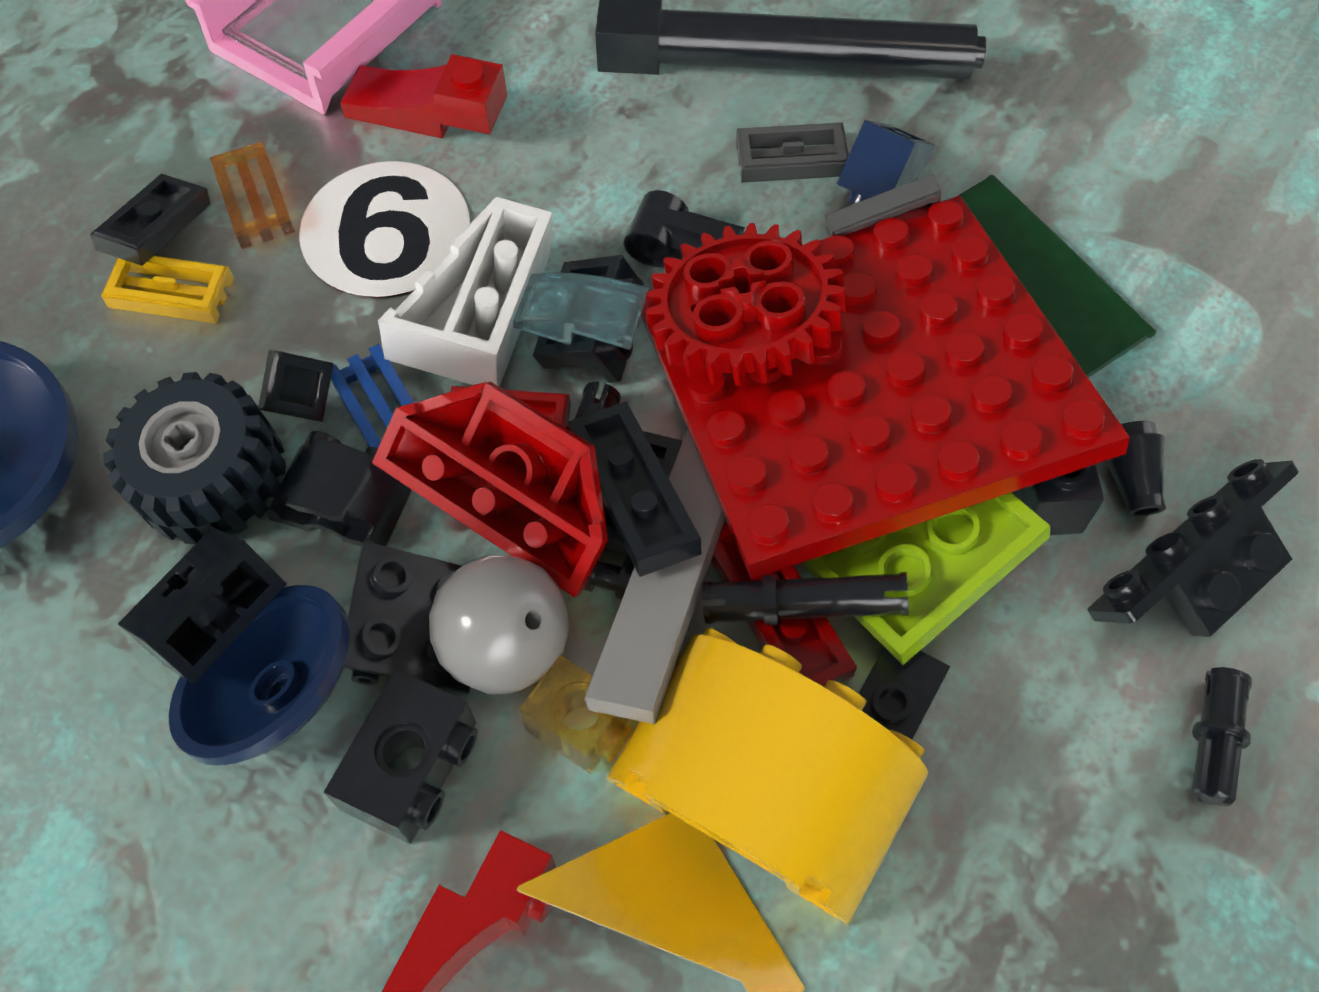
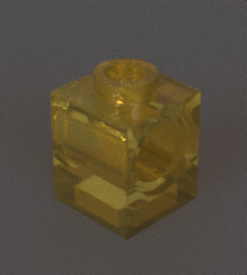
[519,655,632,774]

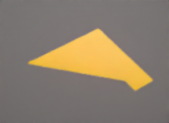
[517,813,805,992]

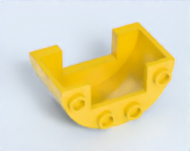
[606,628,928,925]

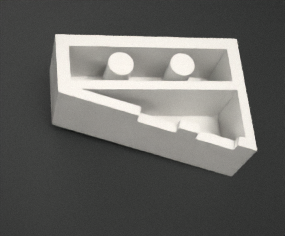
[378,196,552,386]

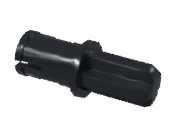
[1192,667,1252,806]

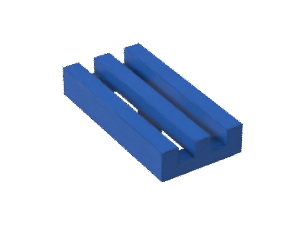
[331,344,414,448]

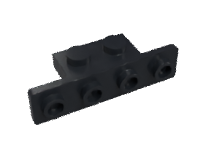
[1087,459,1299,637]

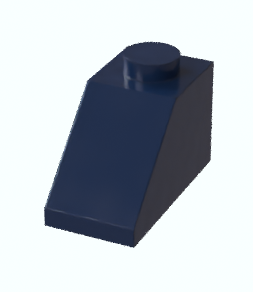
[836,120,937,204]

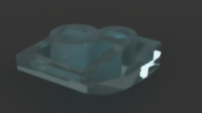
[513,272,649,350]

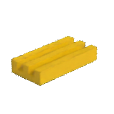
[101,256,234,324]

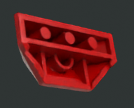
[372,382,608,598]

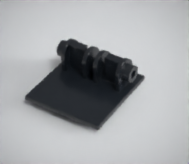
[344,541,470,694]

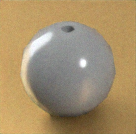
[429,555,569,695]

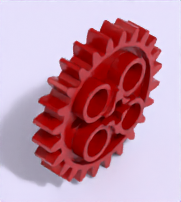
[645,223,846,386]

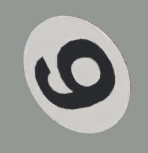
[299,161,470,297]

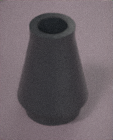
[1106,421,1166,517]

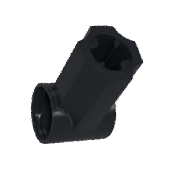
[623,190,745,267]

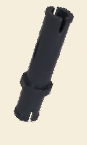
[702,572,909,625]

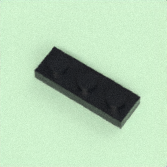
[568,401,702,577]

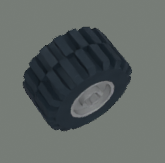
[103,372,286,544]

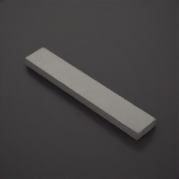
[585,429,725,724]

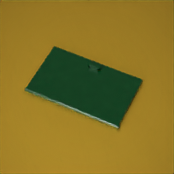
[958,174,1157,378]

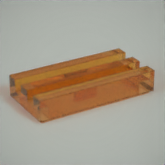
[210,142,295,249]

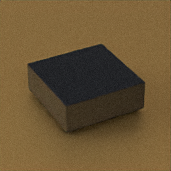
[258,350,334,422]

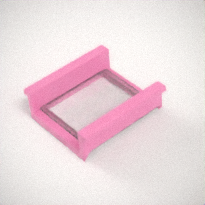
[185,0,442,116]

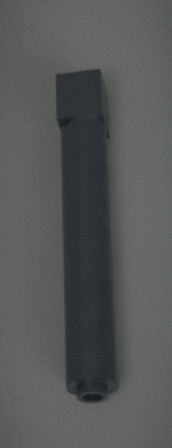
[595,0,986,79]

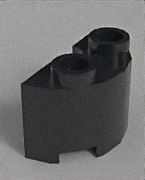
[268,431,412,547]

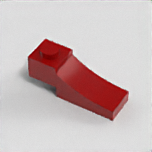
[340,54,507,139]
[382,830,556,992]

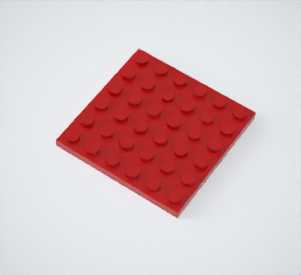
[637,195,1130,580]

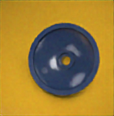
[169,585,350,766]

